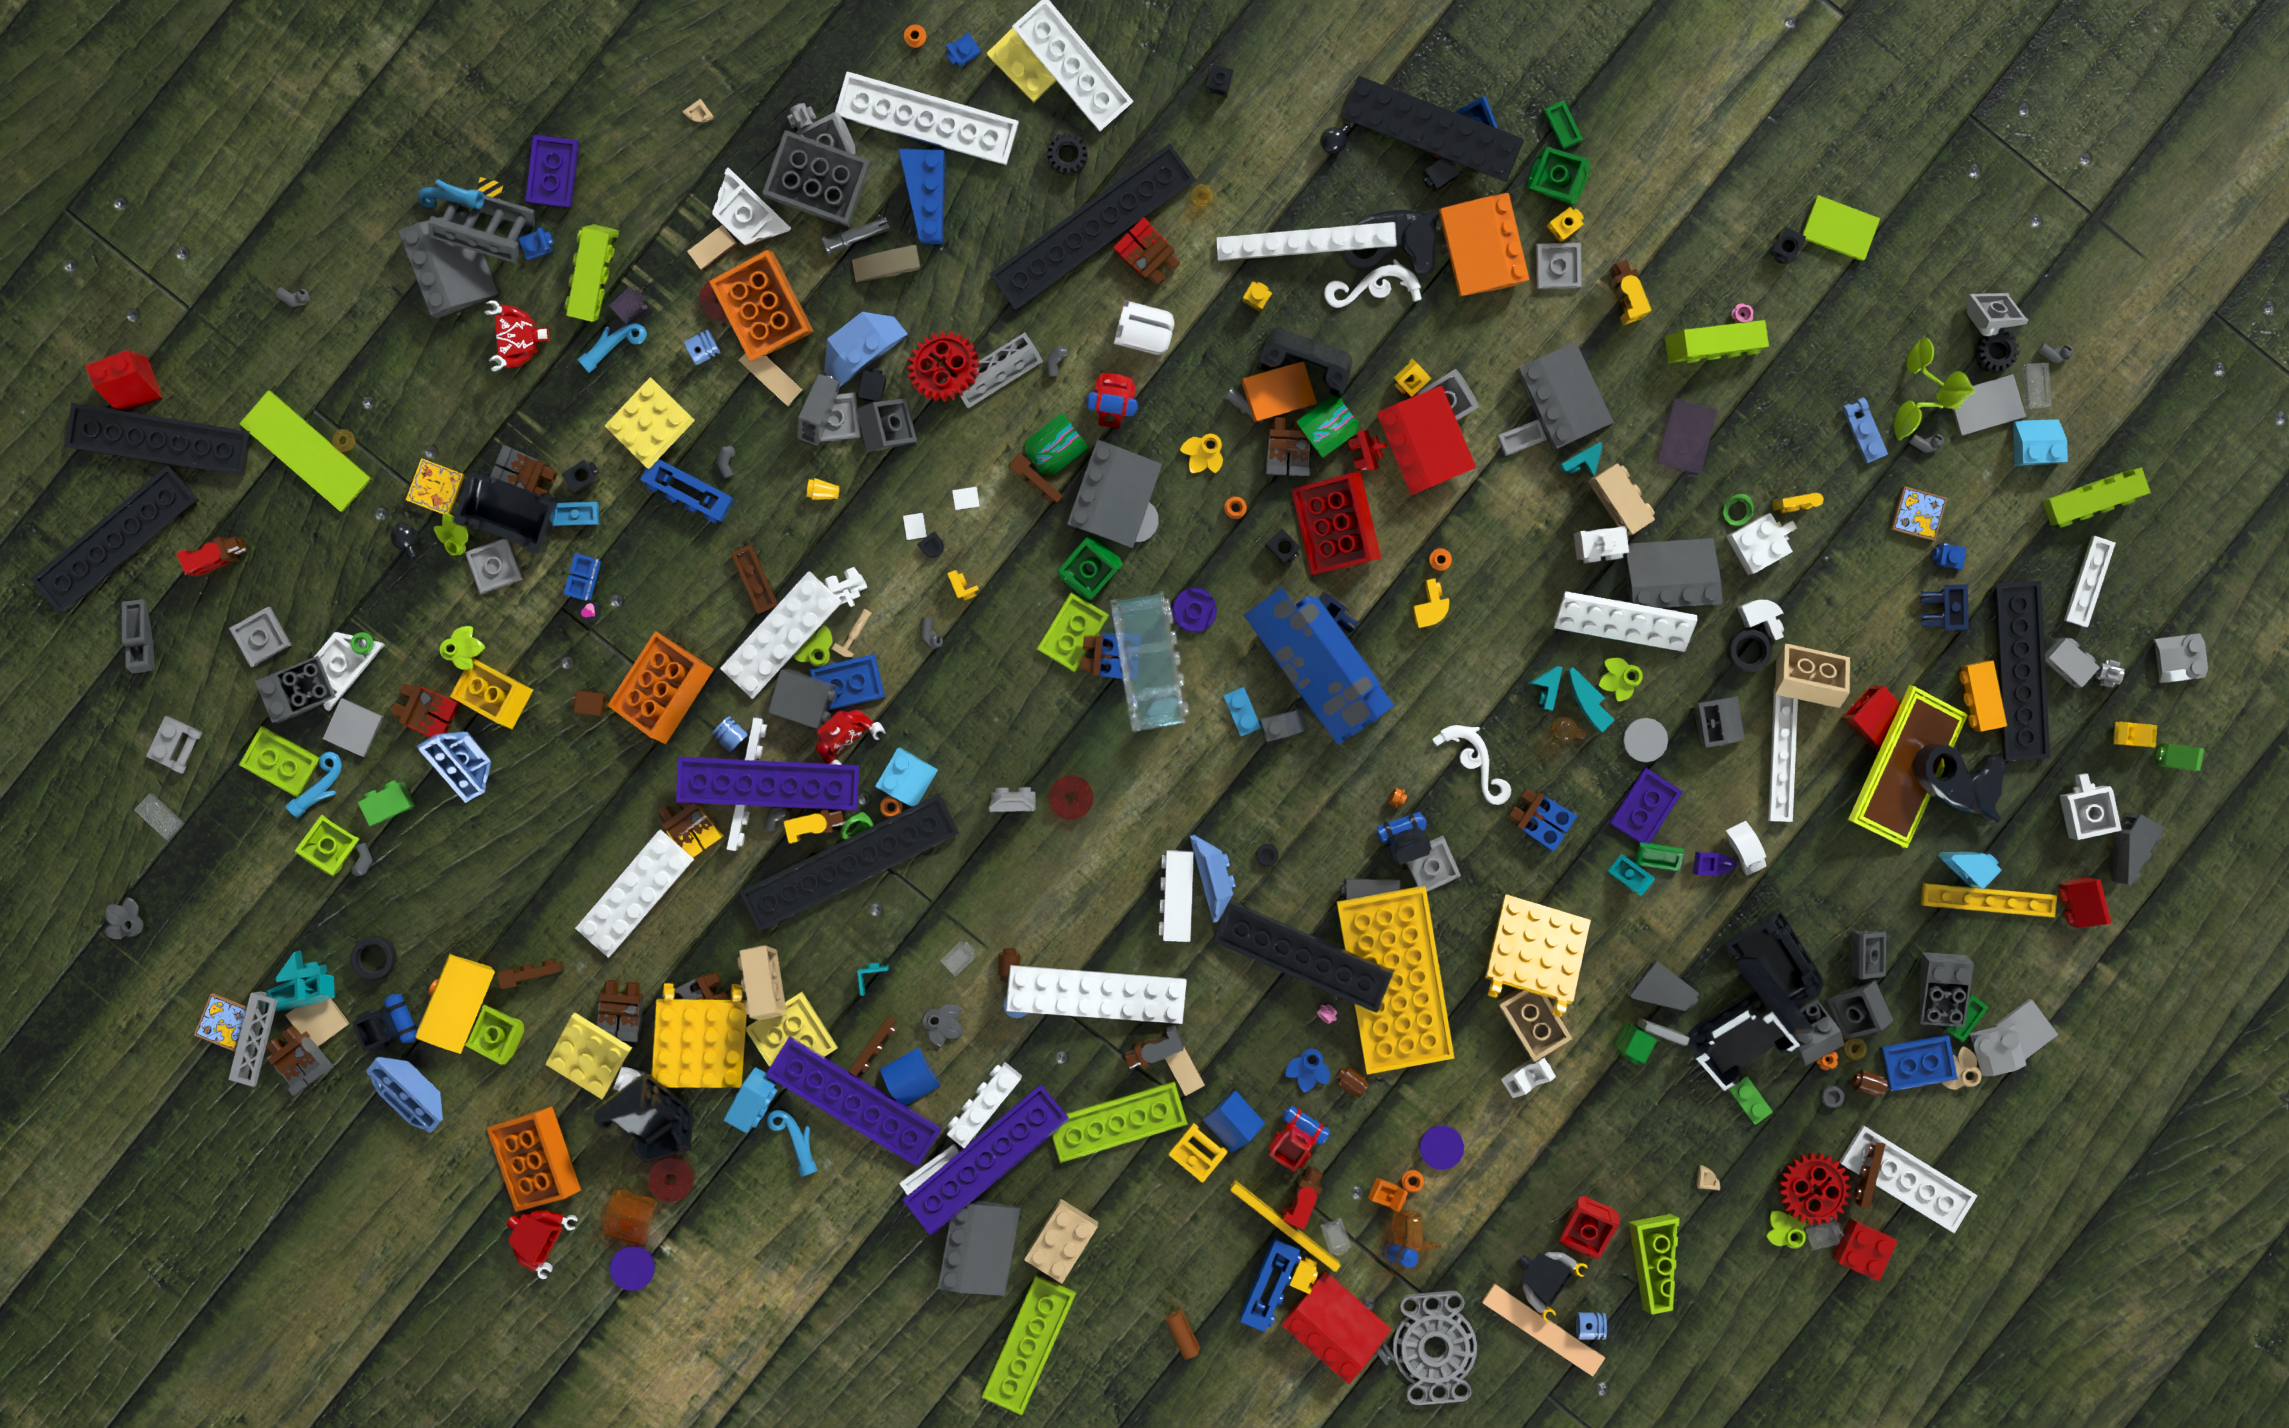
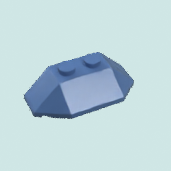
[824,312,908,389]
[418,732,491,803]
[1189,834,1236,923]
[366,1057,443,1133]

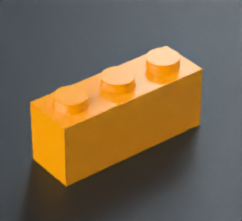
[1959,661,2007,732]

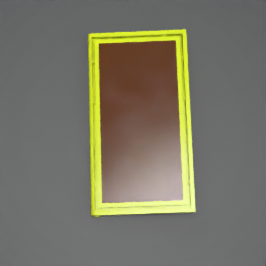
[1848,685,1968,848]

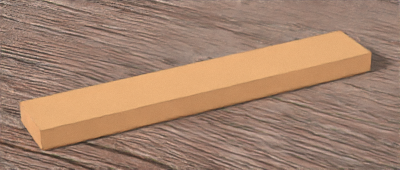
[1482,1283,1605,1376]

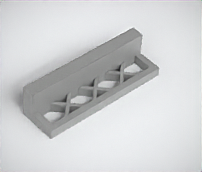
[954,332,1043,408]
[228,991,278,1087]

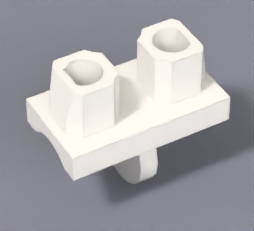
[825,567,868,607]

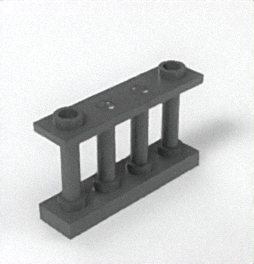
[428,184,535,263]

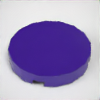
[1172,588,1217,632]
[1420,1125,1464,1170]
[610,1245,655,1291]

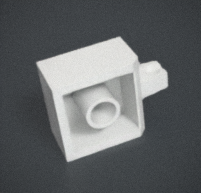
[1726,513,1797,575]
[1574,526,1629,564]
[2059,773,2122,840]

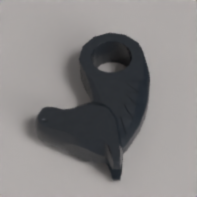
[1342,208,1441,275]
[1913,744,2006,822]

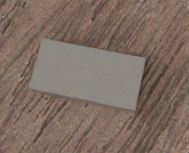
[1497,419,1547,456]

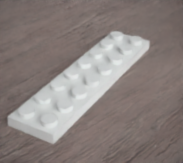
[835,72,1019,166]
[1006,965,1186,1024]

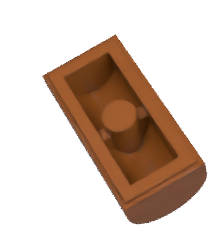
[1165,1309,1200,1360]

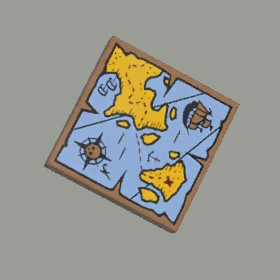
[1891,486,1947,541]
[194,993,247,1052]

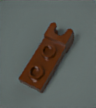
[1008,453,1063,504]
[497,959,564,989]

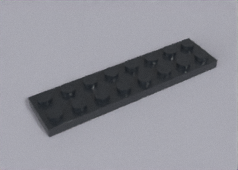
[1341,75,1524,182]
[65,403,251,476]
[30,465,199,614]
[1994,581,2050,761]
[1213,900,1394,1013]

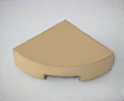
[682,99,714,122]
[1697,1165,1720,1190]

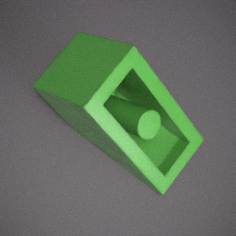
[2156,743,2204,771]

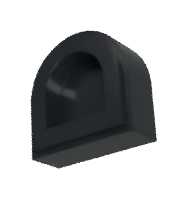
[917,531,944,558]

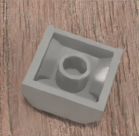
[797,112,855,155]
[1966,293,2028,336]
[1418,369,1479,420]
[2153,633,2208,683]
[989,787,1036,812]
[1970,1022,2026,1076]

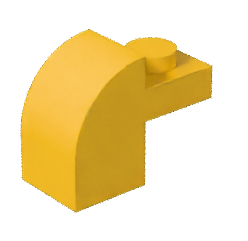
[1412,579,1449,628]
[2114,722,2158,748]

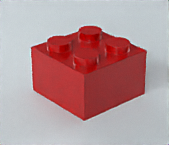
[1832,1218,1897,1281]

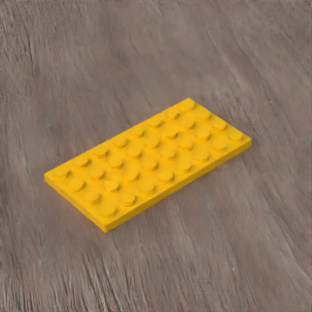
[1337,886,1454,1074]

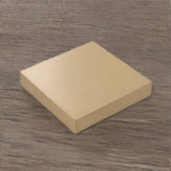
[285,999,350,1047]

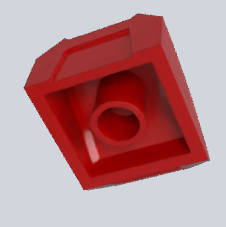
[1558,1196,1619,1259]

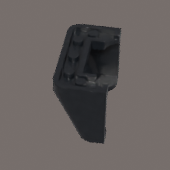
[1257,328,1352,398]
[453,468,558,554]
[1725,910,1824,1007]
[1689,990,1800,1091]
[594,1074,693,1163]

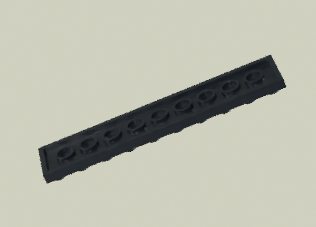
[989,144,1196,311]
[739,794,959,932]

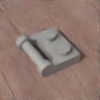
[146,716,202,773]

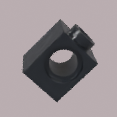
[1206,64,1234,97]
[1422,158,1460,192]
[1769,227,1806,265]
[858,368,887,402]
[562,460,600,494]
[1265,528,1301,564]

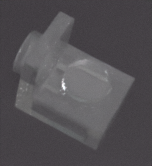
[1805,1217,1843,1250]

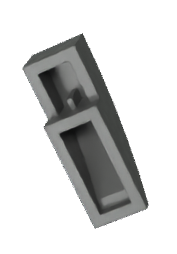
[122,599,155,673]

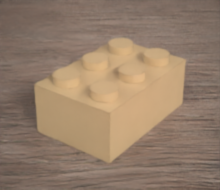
[1588,463,1655,536]
[1775,643,1850,708]
[738,946,787,1021]
[1496,988,1572,1062]
[1024,1198,1098,1283]

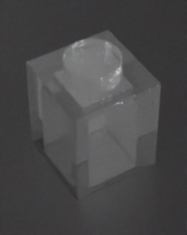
[940,940,976,977]
[1320,1218,1351,1256]

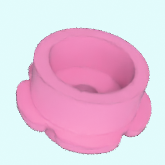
[1731,303,1753,324]
[1317,1004,1337,1024]

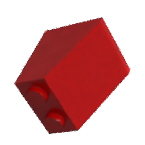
[85,350,163,412]
[1841,685,1900,753]

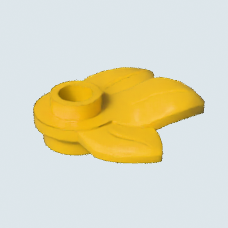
[1180,434,1223,473]

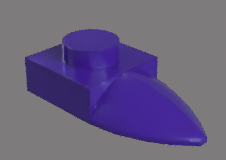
[1693,851,1737,876]

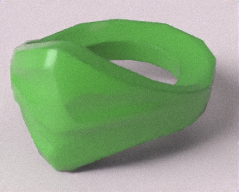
[1723,494,1754,526]
[841,812,873,840]

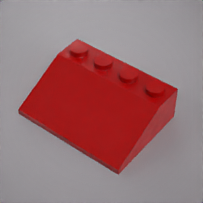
[1377,385,1477,495]
[1291,472,1381,576]
[1281,1270,1392,1384]

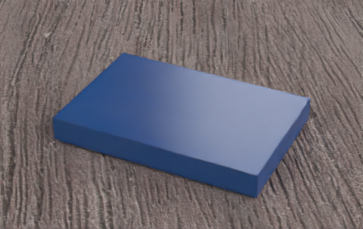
[809,654,885,711]
[1881,1035,1958,1091]

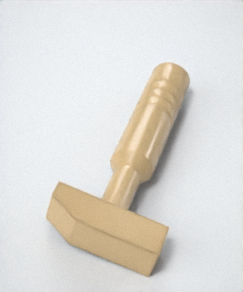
[832,608,872,657]

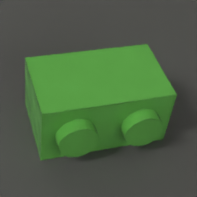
[358,781,415,826]

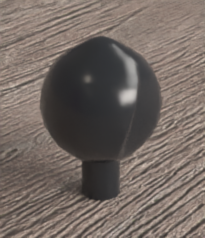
[1320,123,1351,154]
[390,522,418,559]

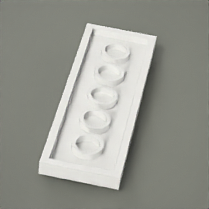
[1012,0,1133,132]
[720,571,842,699]
[1554,591,1697,652]
[575,830,694,958]
[1839,1125,1978,1233]

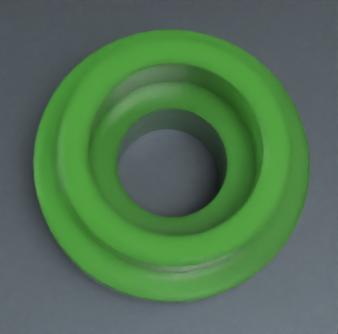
[351,632,374,655]

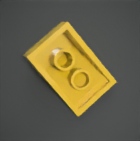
[450,658,533,729]

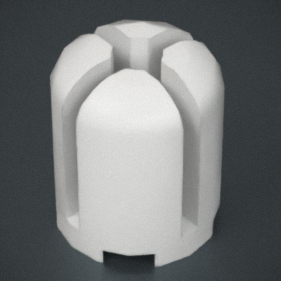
[1114,300,1175,355]

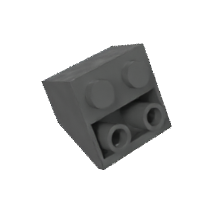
[1693,696,1745,747]
[1794,1000,1845,1066]

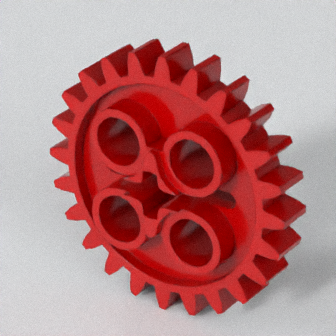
[907,331,980,402]
[1778,1152,1852,1226]

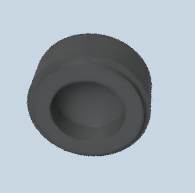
[1820,1085,1844,1108]

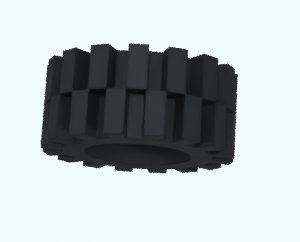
[1047,132,1088,176]
[1974,330,2020,372]

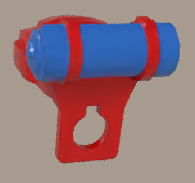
[1086,373,1138,429]
[1269,1105,1330,1172]

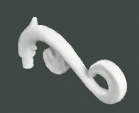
[1324,259,1422,308]
[1432,725,1511,805]

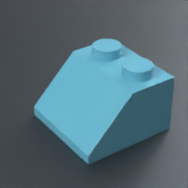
[2013,419,2068,466]
[875,747,938,807]
[1938,852,2001,889]

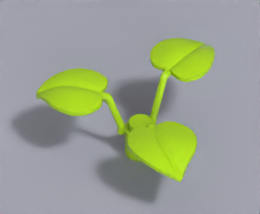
[1894,337,1976,441]

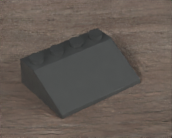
[762,130,870,228]
[398,211,500,318]
[1516,342,1614,451]
[1067,440,1163,548]
[1625,538,1723,608]
[938,1199,1021,1296]

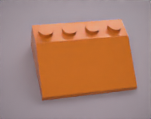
[1439,193,1529,297]
[709,250,814,361]
[607,631,714,744]
[487,1106,581,1212]

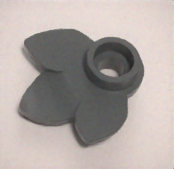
[104,897,143,939]
[922,1004,963,1046]

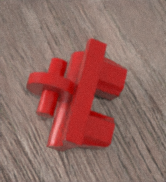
[1348,430,1387,471]

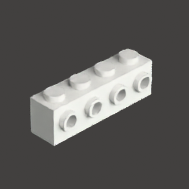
[1159,850,1194,942]
[947,1062,1022,1148]

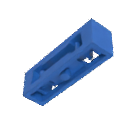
[640,459,735,523]
[1239,1236,1302,1332]

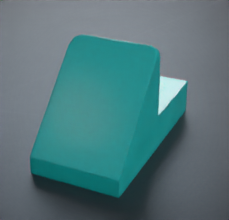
[1558,442,1602,478]
[1529,666,1562,711]
[1608,854,1655,896]
[276,950,327,982]

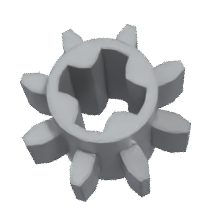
[787,103,816,131]
[2096,660,2124,688]

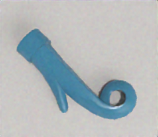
[418,180,484,209]
[577,323,647,373]
[286,752,342,818]
[767,1110,818,1177]

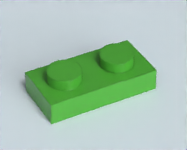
[1728,1075,1773,1125]

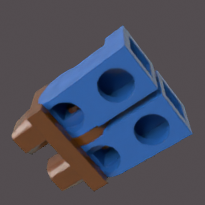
[1081,632,1141,681]
[1508,789,1577,852]

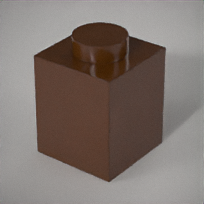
[571,690,608,716]

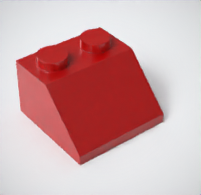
[2058,877,2112,928]

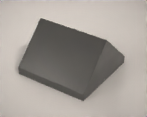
[1851,931,1886,979]

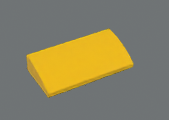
[415,954,495,1054]

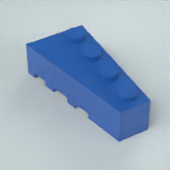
[899,149,945,244]

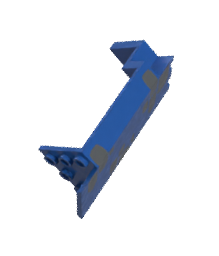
[1243,587,1394,745]

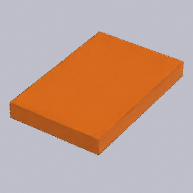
[1241,361,1317,422]

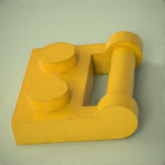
[1772,493,1823,514]
[1168,1123,1228,1183]

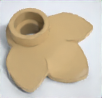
[1942,1047,1982,1089]

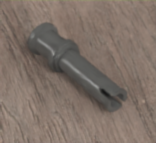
[821,217,890,255]

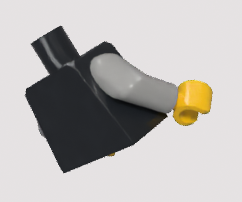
[1517,1252,1588,1322]

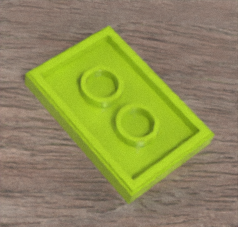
[1802,195,1880,261]
[1037,592,1109,672]
[239,726,320,798]

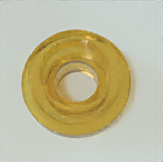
[1191,185,1213,207]
[332,429,355,452]
[1844,1037,1867,1060]

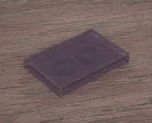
[1657,398,1718,475]

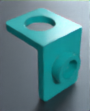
[857,963,889,996]

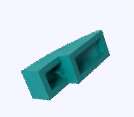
[1566,667,1615,733]
[267,973,335,1012]

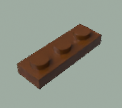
[731,544,778,615]
[849,1015,897,1077]
[1854,1138,1886,1209]

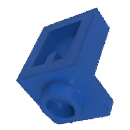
[945,33,981,68]
[519,227,554,260]
[1933,543,1966,570]

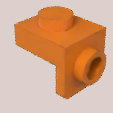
[1368,1178,1408,1212]

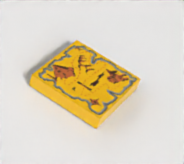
[406,458,465,514]

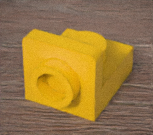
[948,570,979,601]

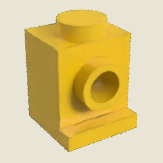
[1547,207,1584,243]
[1242,282,1272,313]
[1394,358,1431,397]
[1289,1256,1318,1294]

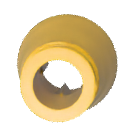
[806,478,839,500]

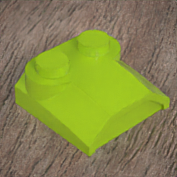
[295,815,360,877]
[465,1005,524,1065]

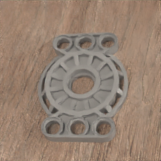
[1393,1291,1477,1405]

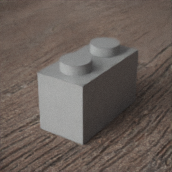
[2045,638,2100,688]

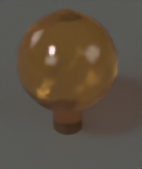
[1551,716,1586,743]

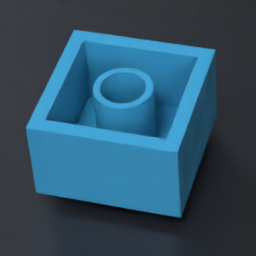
[724,1067,778,1133]

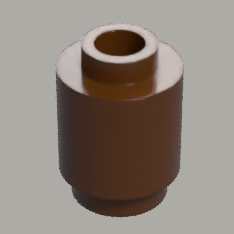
[998,948,1020,982]
[1335,1066,1369,1098]
[1852,1070,1888,1097]

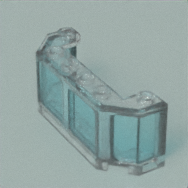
[1110,591,1189,732]

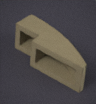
[852,245,921,283]

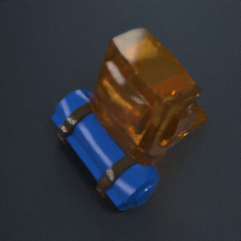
[1382,1209,1441,1268]

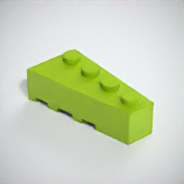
[565,224,620,322]
[1665,320,1769,363]
[2042,468,2151,528]
[1629,1214,1679,1315]

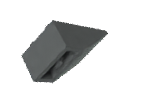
[255,656,336,723]
[2112,812,2164,886]
[1919,952,1974,1027]

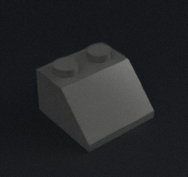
[857,398,917,452]
[1827,980,1894,1040]

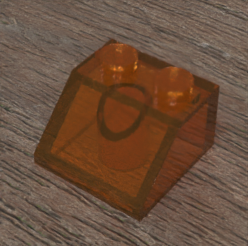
[603,1189,658,1247]

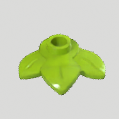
[434,513,468,556]
[440,626,485,670]
[794,626,833,667]
[1599,658,1643,701]
[1766,1209,1806,1249]

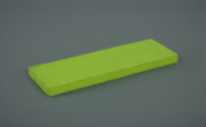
[240,390,372,512]
[1052,1081,1188,1163]
[982,1275,1076,1415]

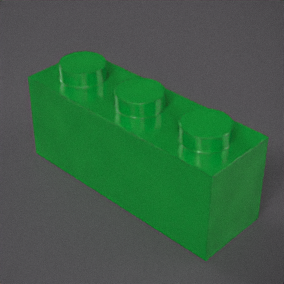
[1613,1022,1657,1064]

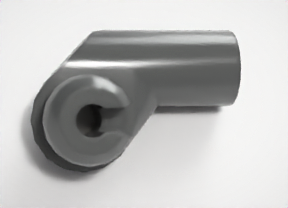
[275,287,310,307]
[2037,343,2074,363]
[1046,346,1069,378]
[1909,433,1944,453]
[716,445,735,480]
[921,618,943,649]
[764,807,793,832]
[351,842,372,876]

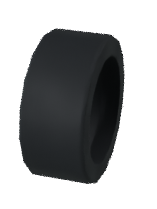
[1727,630,1772,672]
[350,936,397,979]

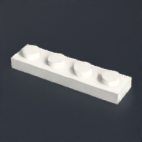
[2064,536,2115,627]

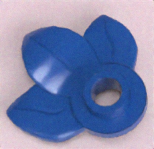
[1285,1049,1330,1092]

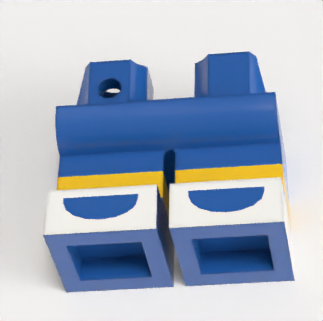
[564,553,601,600]

